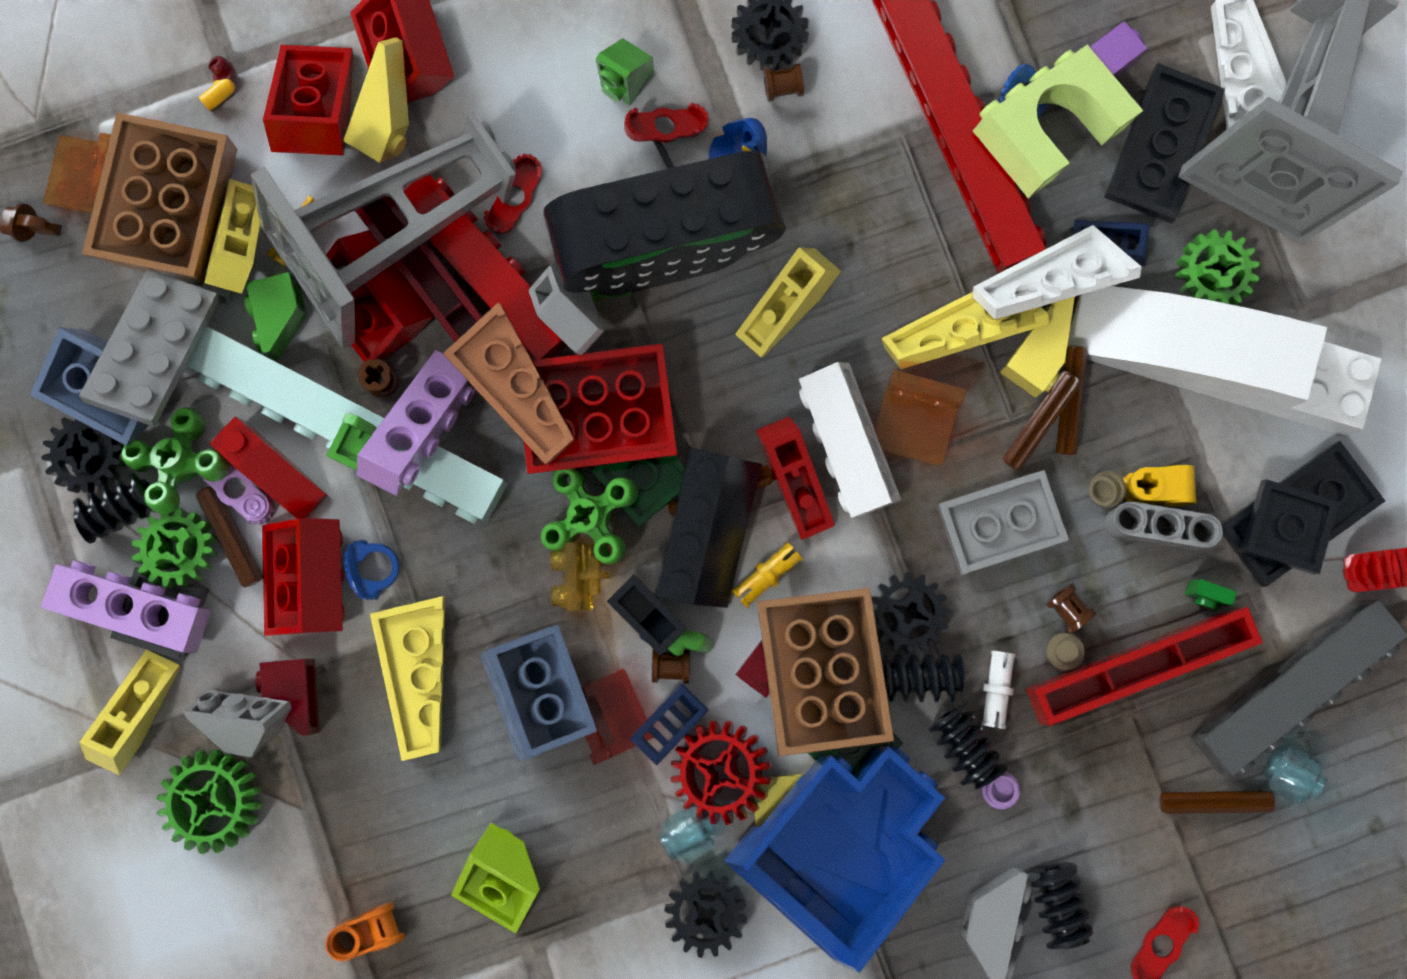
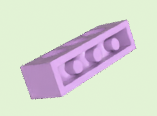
[356,350,476,496]
[40,560,211,653]

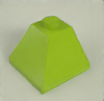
[451,823,540,934]

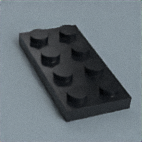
[1104,63,1225,224]
[1221,441,1385,587]

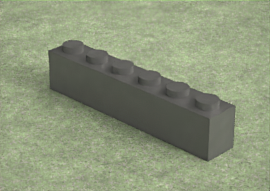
[1191,599,1407,776]

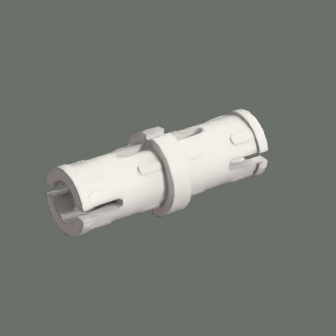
[981,651,1016,729]

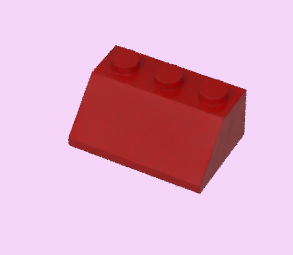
[350,0,455,103]
[326,230,433,362]
[262,518,345,636]

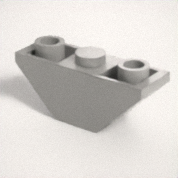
[529,261,604,356]
[183,690,292,757]
[960,867,1031,979]

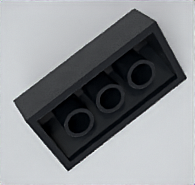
[655,446,762,608]

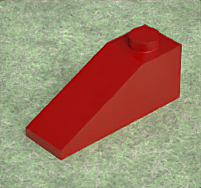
[209,416,328,518]
[755,416,835,540]

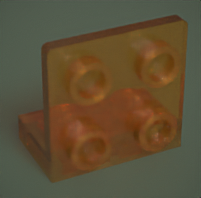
[43,132,111,214]
[875,370,967,466]

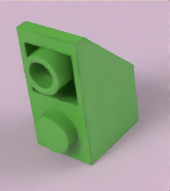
[596,38,654,106]
[244,272,307,360]

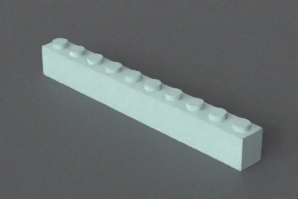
[183,326,508,524]

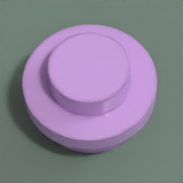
[981,772,1020,809]

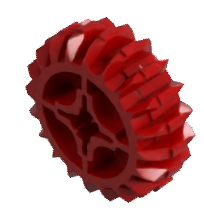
[1342,547,1407,592]
[670,721,773,825]

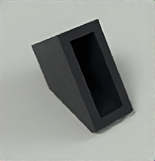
[607,574,688,656]

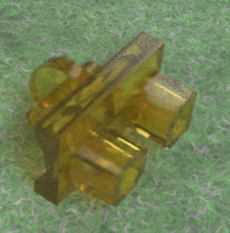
[550,542,611,611]

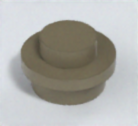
[1089,470,1127,508]
[1046,633,1085,670]

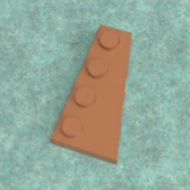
[443,302,575,466]

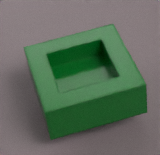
[1184,579,1237,611]

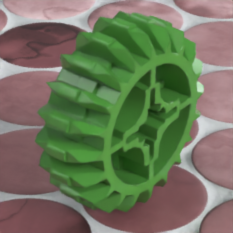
[156,749,263,854]

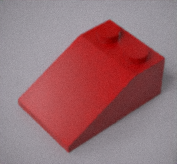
[263,45,353,156]

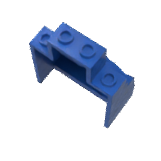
[724,745,945,973]

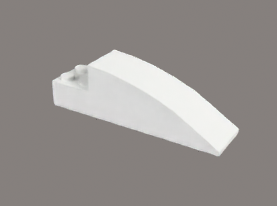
[1067,286,1382,436]

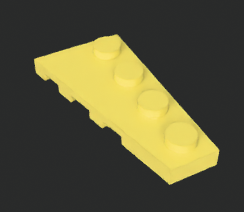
[882,292,1049,369]
[370,596,445,761]

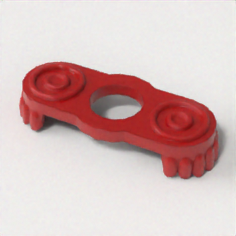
[624,103,709,143]
[483,154,543,235]
[1131,906,1200,979]

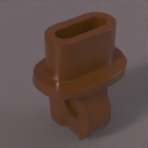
[0,204,62,242]

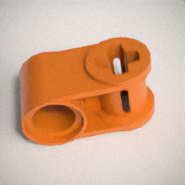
[325,901,405,962]

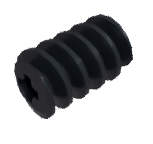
[73,472,156,544]
[883,654,965,702]
[928,702,1008,789]
[1031,862,1093,950]

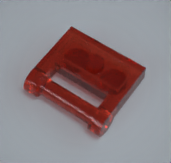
[581,668,654,765]

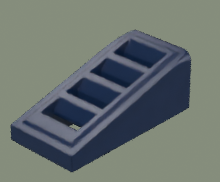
[1073,220,1149,267]
[629,684,709,766]

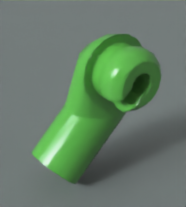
[668,630,714,656]

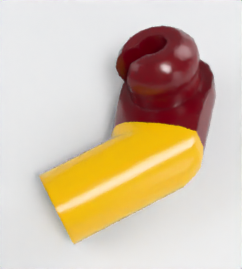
[198,56,235,112]

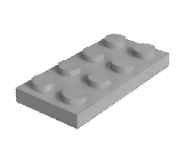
[79,269,220,427]

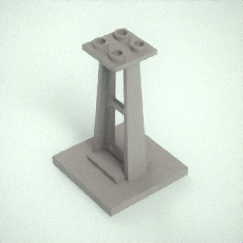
[1178,0,1403,244]
[250,111,516,349]

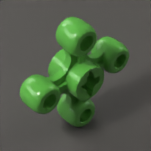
[121,407,229,515]
[541,468,638,564]

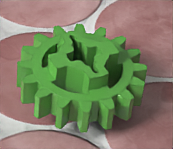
[1175,229,1260,306]
[132,508,218,590]

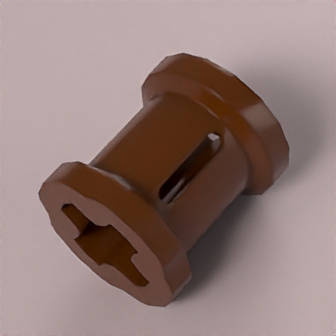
[763,64,804,102]
[358,359,399,398]
[1046,583,1096,633]
[652,649,690,684]

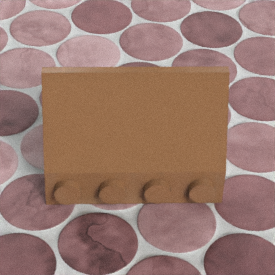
[82,112,238,286]
[757,588,894,757]

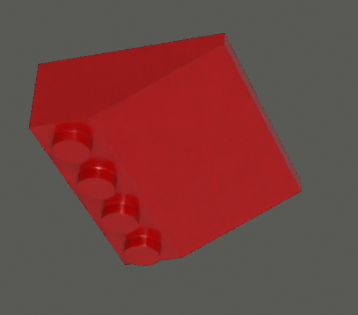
[523,343,677,475]

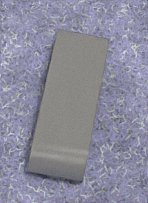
[1104,502,1223,550]

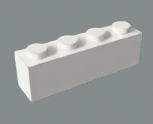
[799,362,901,518]

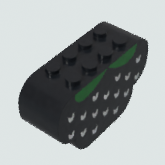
[543,151,786,296]

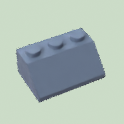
[30,328,149,446]
[480,624,597,761]

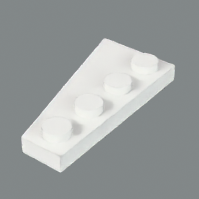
[1211,0,1287,129]
[973,225,1142,319]

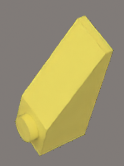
[343,37,409,163]
[205,178,260,294]
[735,247,841,358]
[1000,297,1075,398]
[79,649,180,776]

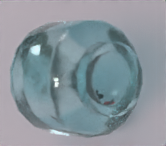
[1263,746,1327,804]
[658,807,718,864]

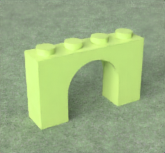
[973,44,1143,199]

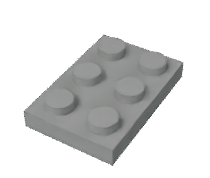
[937,470,1069,575]

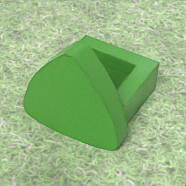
[326,413,377,470]

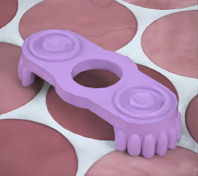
[202,462,275,525]

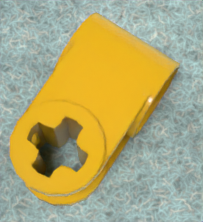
[1123,465,1197,506]

